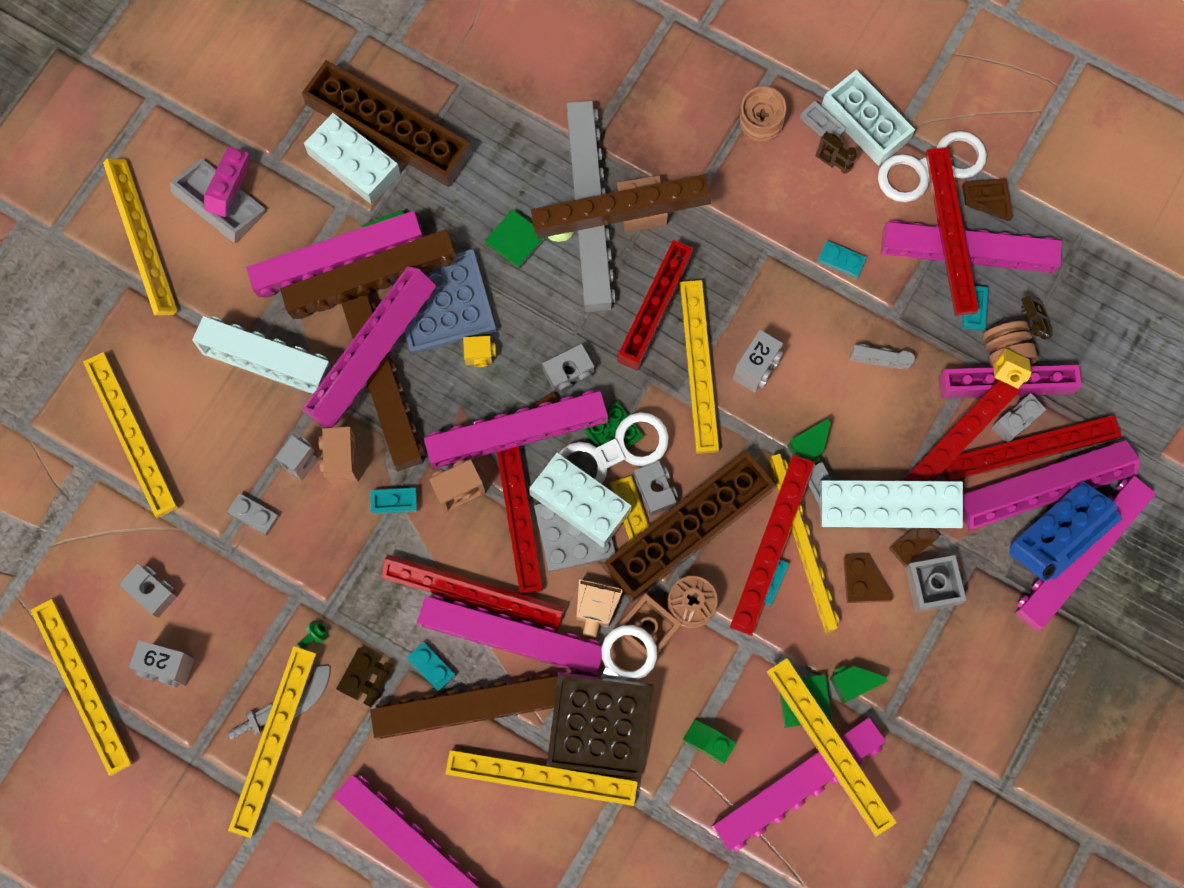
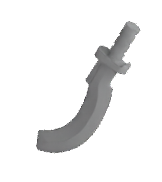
[227,665,330,740]

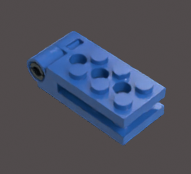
[1009,481,1122,581]

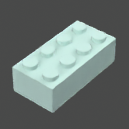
[821,70,915,166]
[304,113,401,205]
[529,453,632,548]

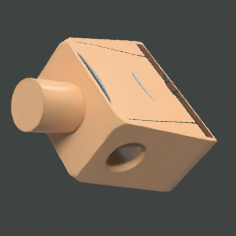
[577,580,623,638]

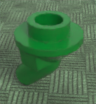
[296,620,328,649]

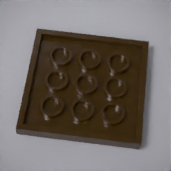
[547,672,653,778]

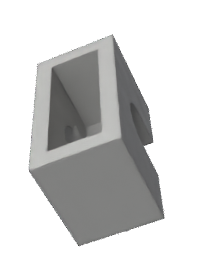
[542,344,594,392]
[992,393,1046,443]
[275,436,318,481]
[633,461,678,517]
[119,564,177,618]

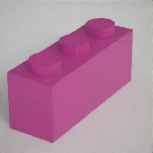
[204,146,249,218]

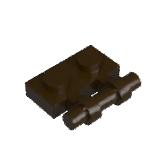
[815,131,857,174]
[1021,295,1053,340]
[336,647,394,707]

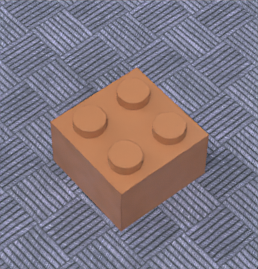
[616,176,668,233]
[319,427,358,484]
[429,459,485,514]
[616,594,681,659]

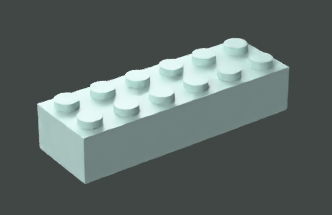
[192,316,332,394]
[819,481,963,528]

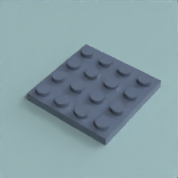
[392,249,497,354]

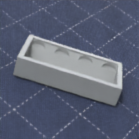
[170,158,265,244]

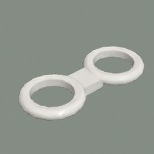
[878,131,987,203]
[559,412,669,484]
[601,625,657,681]

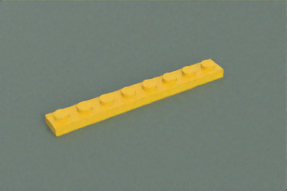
[103,158,177,315]
[680,280,719,454]
[83,352,178,518]
[769,454,839,634]
[30,599,133,776]
[228,646,316,838]
[767,658,897,836]
[445,750,638,806]

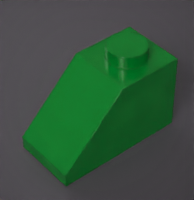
[787,419,831,465]
[830,665,888,704]
[682,720,737,766]

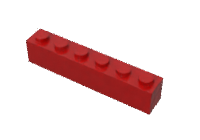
[617,240,693,371]

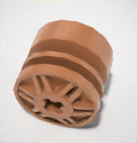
[739,86,786,143]
[982,321,1039,368]
[667,576,717,630]

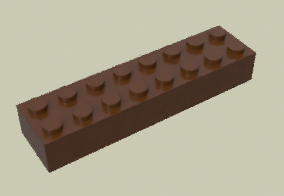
[302,60,472,188]
[603,450,776,603]

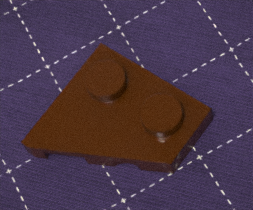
[962,179,1013,221]
[843,555,893,603]

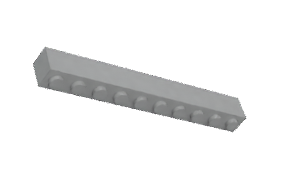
[567,101,615,312]

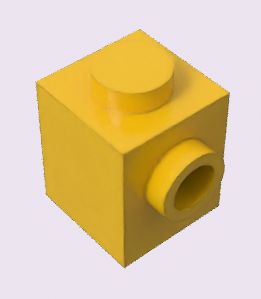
[463,336,496,367]
[993,348,1032,389]

